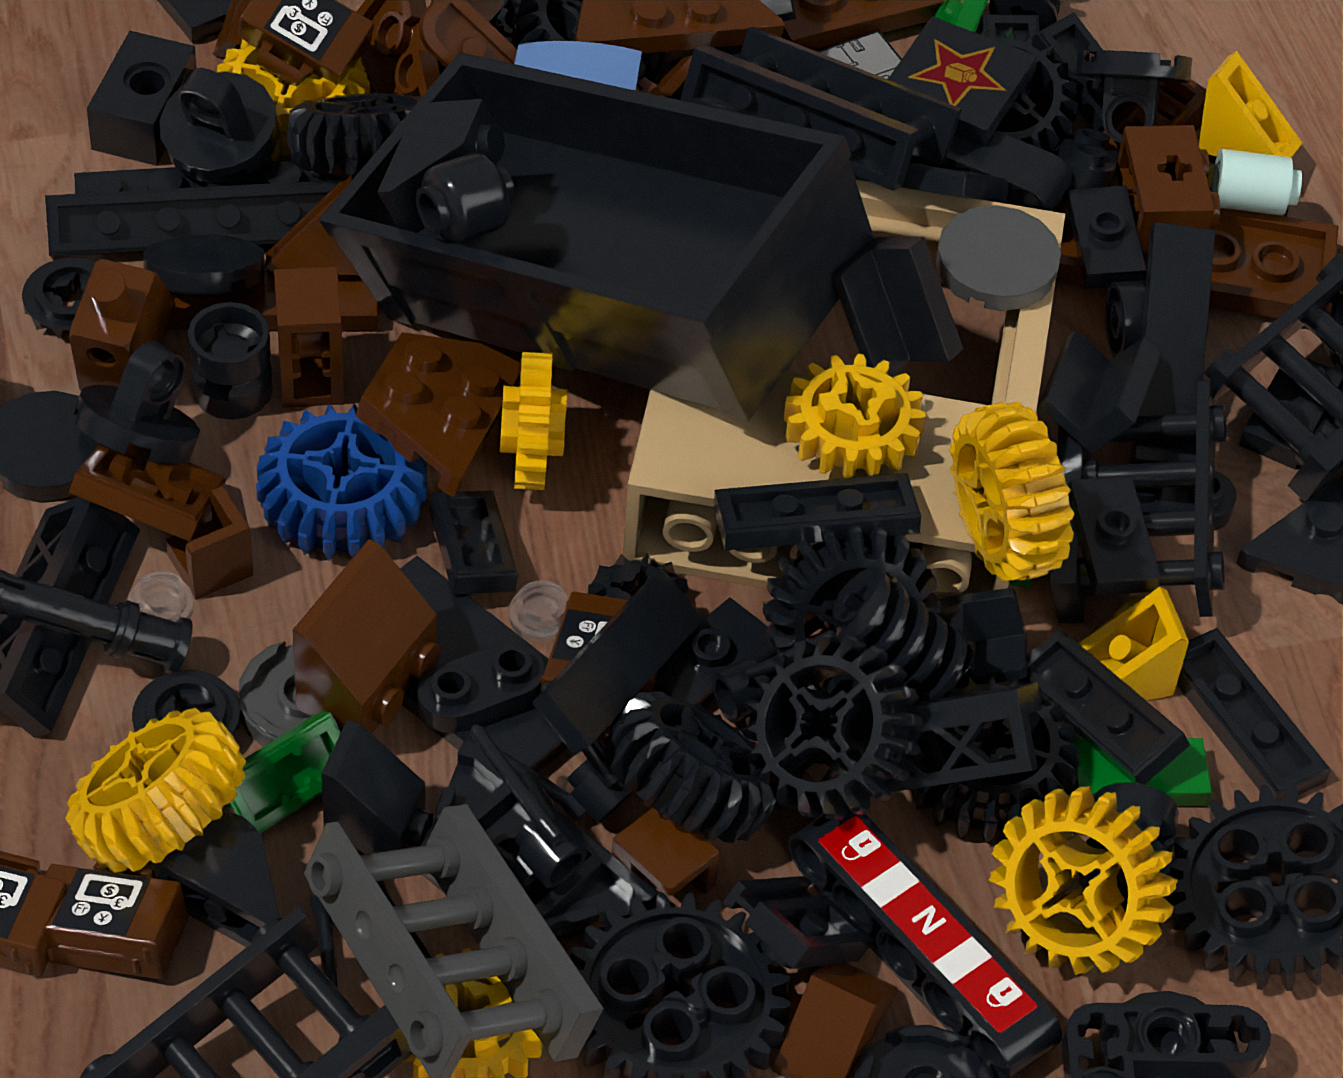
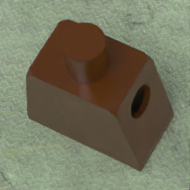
[69,259,176,391]

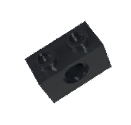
[87,31,197,166]

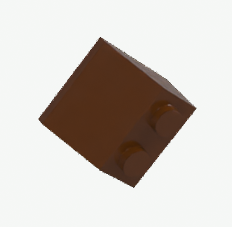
[292,539,441,734]

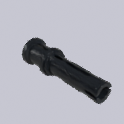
[0,570,193,673]

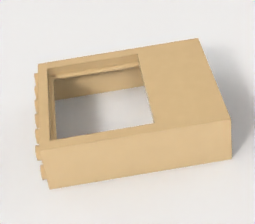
[623,180,1065,599]

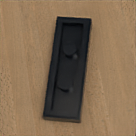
[714,473,922,551]
[1019,628,1190,785]
[1177,628,1331,800]

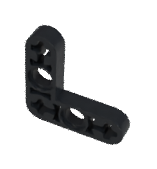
[1062,1002,1271,1078]

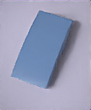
[514,41,642,90]

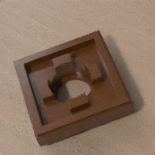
[69,443,227,541]

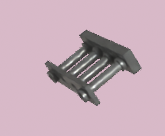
[303,804,604,1078]

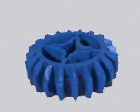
[256,403,427,561]

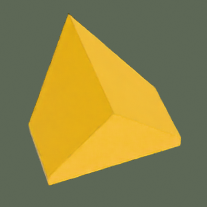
[1199,51,1303,157]
[1079,587,1189,701]

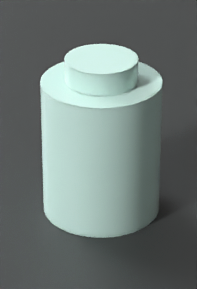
[1211,149,1302,216]

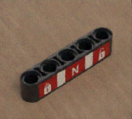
[788,809,1062,1078]

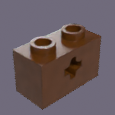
[1116,125,1220,253]
[274,266,344,408]

